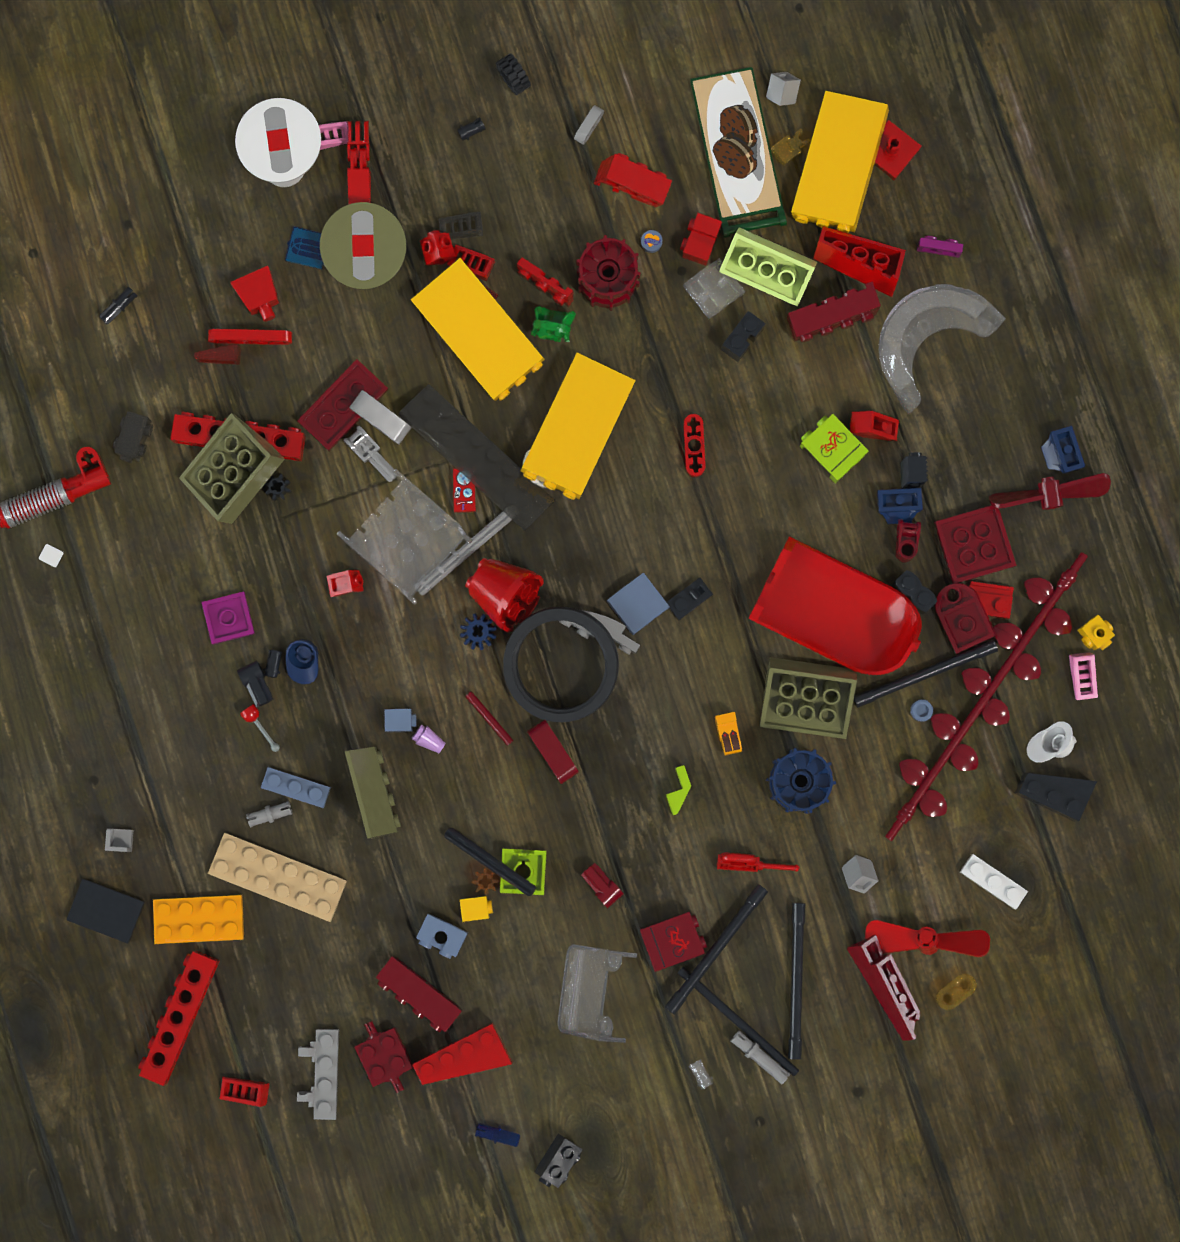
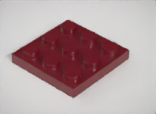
[934,505,1017,584]

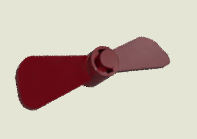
[989,473,1111,510]

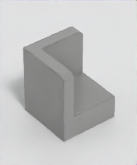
[766,72,801,106]
[105,828,134,852]
[842,855,878,893]

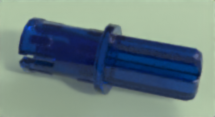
[475,1122,520,1147]

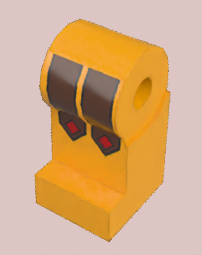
[715,712,742,756]

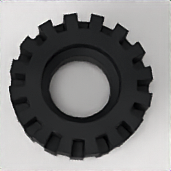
[496,53,531,96]

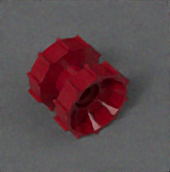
[576,235,641,311]

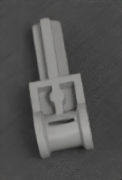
[343,426,398,482]

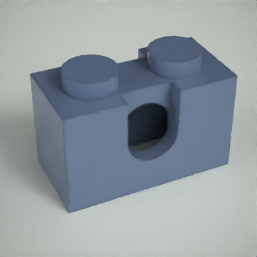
[416,914,468,959]

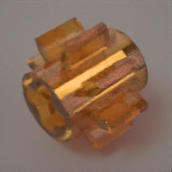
[472,868,500,895]

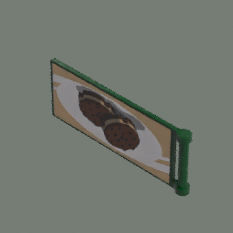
[690,67,787,238]

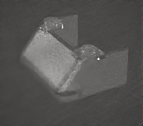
[557,944,637,1043]

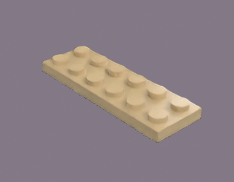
[208,833,347,922]

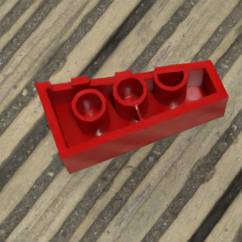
[813,226,906,297]

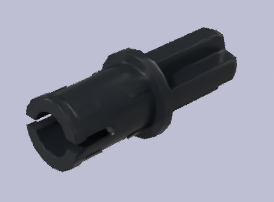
[99,287,138,325]

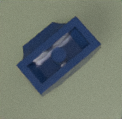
[1041,426,1085,474]
[877,488,923,524]

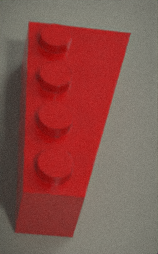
[412,1022,513,1085]

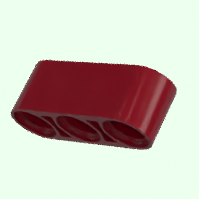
[527,720,579,784]

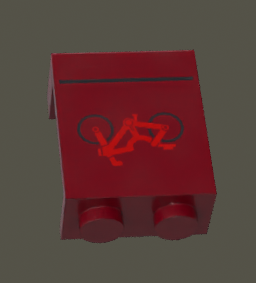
[639,911,707,972]

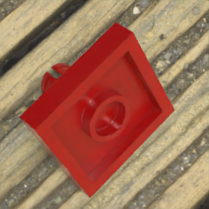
[874,120,922,180]

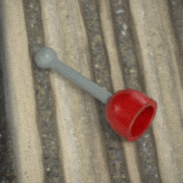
[240,704,280,752]

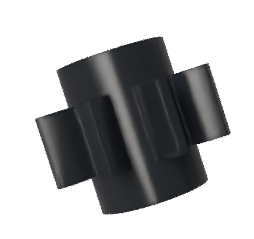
[265,474,291,501]

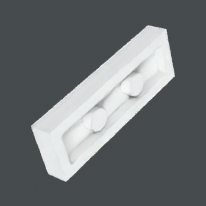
[960,854,1028,910]

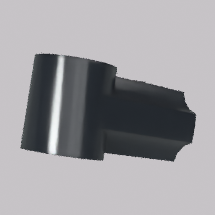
[237,661,274,707]

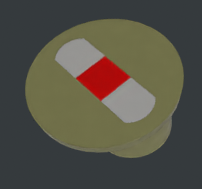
[320,202,406,290]

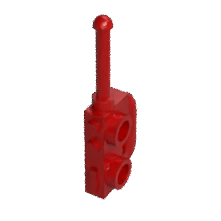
[717,852,799,872]

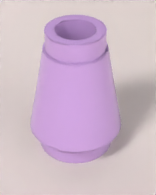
[412,725,446,754]

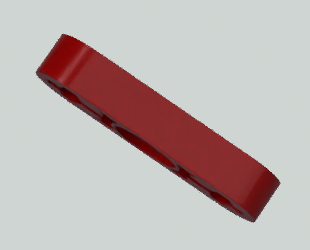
[683,414,705,477]

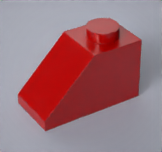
[850,411,899,441]

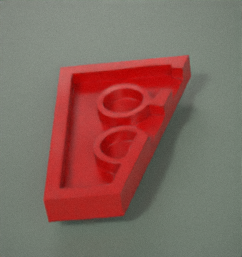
[517,257,574,307]

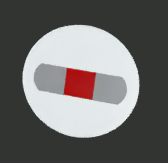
[235,98,321,187]

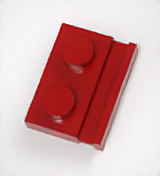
[969,581,1014,619]

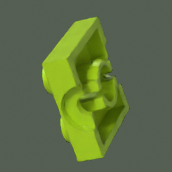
[500,849,546,895]

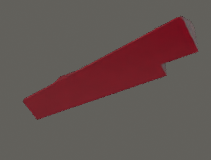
[847,935,920,1041]

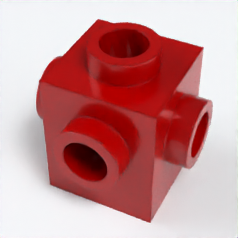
[420,230,456,265]

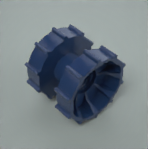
[765,748,836,814]

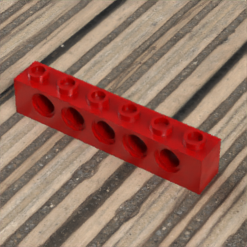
[170,412,306,462]
[138,950,220,1086]

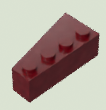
[786,281,881,343]

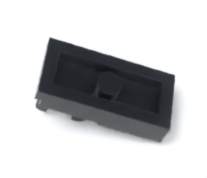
[666,578,713,621]

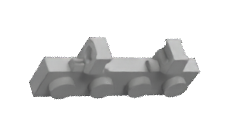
[297,1029,339,1120]

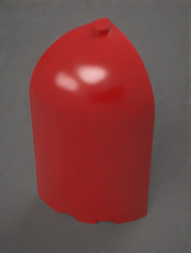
[748,536,922,675]

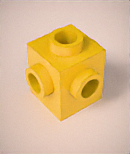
[1077,615,1115,650]

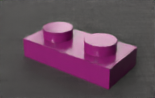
[917,236,963,258]

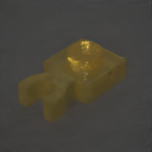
[770,128,811,166]

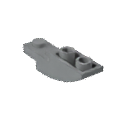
[558,610,640,655]

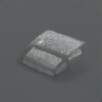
[683,258,745,319]

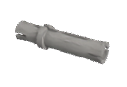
[730,1030,790,1085]

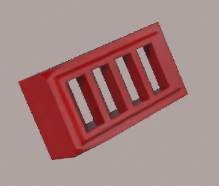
[447,245,495,281]
[219,1077,269,1107]

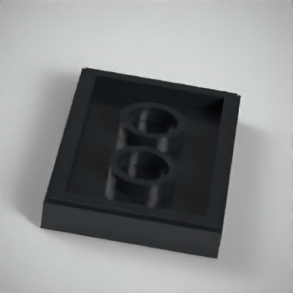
[66,879,145,943]

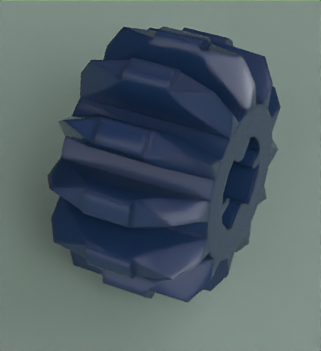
[460,613,497,650]

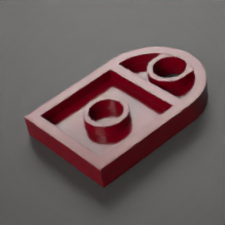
[936,583,997,654]

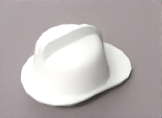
[1027,721,1077,762]

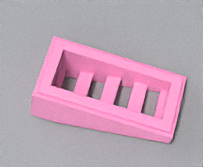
[319,121,348,150]
[1069,652,1098,700]

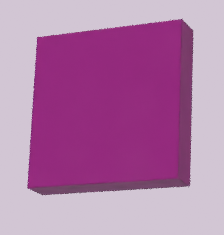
[202,591,255,645]

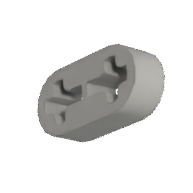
[574,105,604,145]

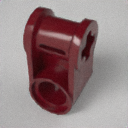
[895,519,921,562]

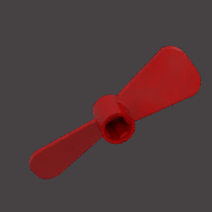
[865,920,990,957]

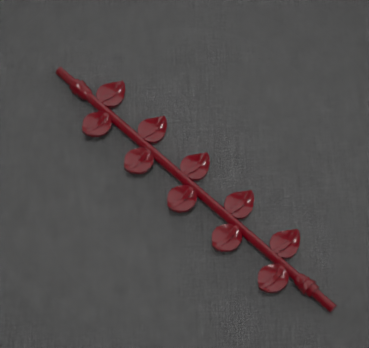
[885,552,1088,842]

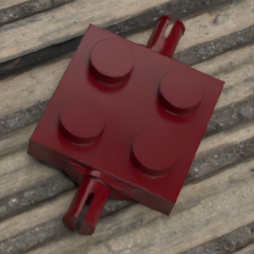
[354,1021,414,1093]

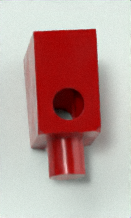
[230,266,279,322]

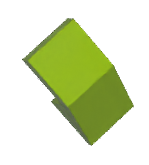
[666,765,691,815]

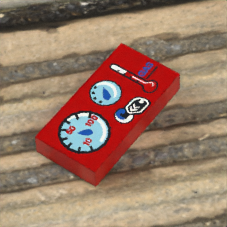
[453,468,476,513]

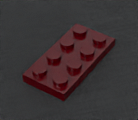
[297,359,389,451]

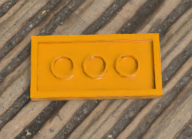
[153,895,244,944]

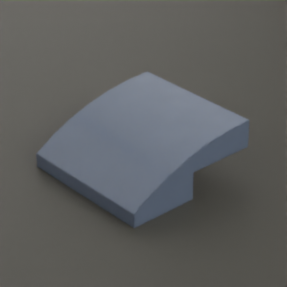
[607,573,670,635]

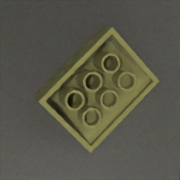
[179,413,285,524]
[760,657,857,739]
[345,747,401,839]

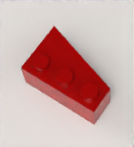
[593,153,672,207]

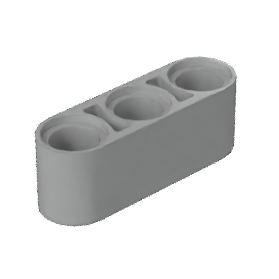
[349,390,412,445]

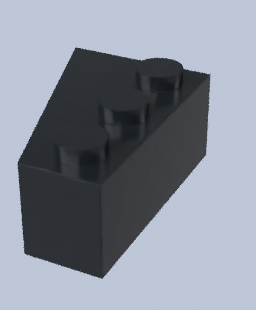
[1014,773,1097,822]

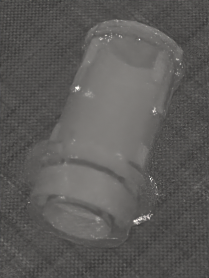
[689,1059,713,1089]

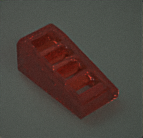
[194,344,241,365]

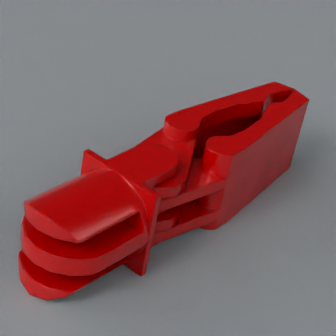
[347,121,371,205]

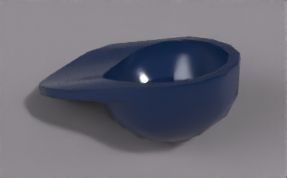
[286,639,319,684]

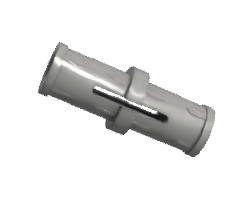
[246,801,293,828]

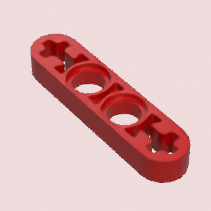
[208,329,292,345]

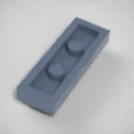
[261,767,331,808]

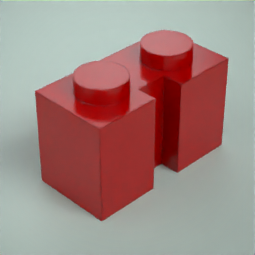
[680,213,722,266]

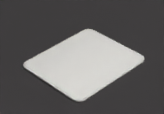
[39,544,63,567]

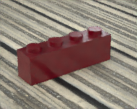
[376,955,463,1032]

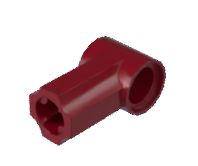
[581,863,624,909]

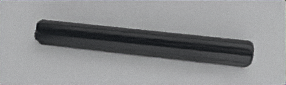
[444,828,536,896]

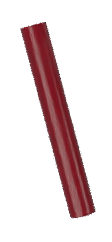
[465,691,514,746]

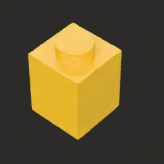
[460,896,493,922]

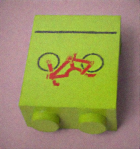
[800,414,869,484]

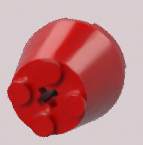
[466,558,544,632]

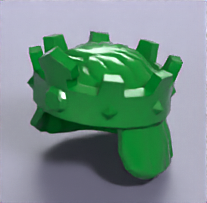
[530,306,576,342]

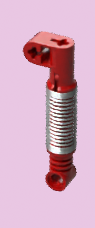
[0,447,111,529]

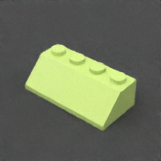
[719,228,817,306]

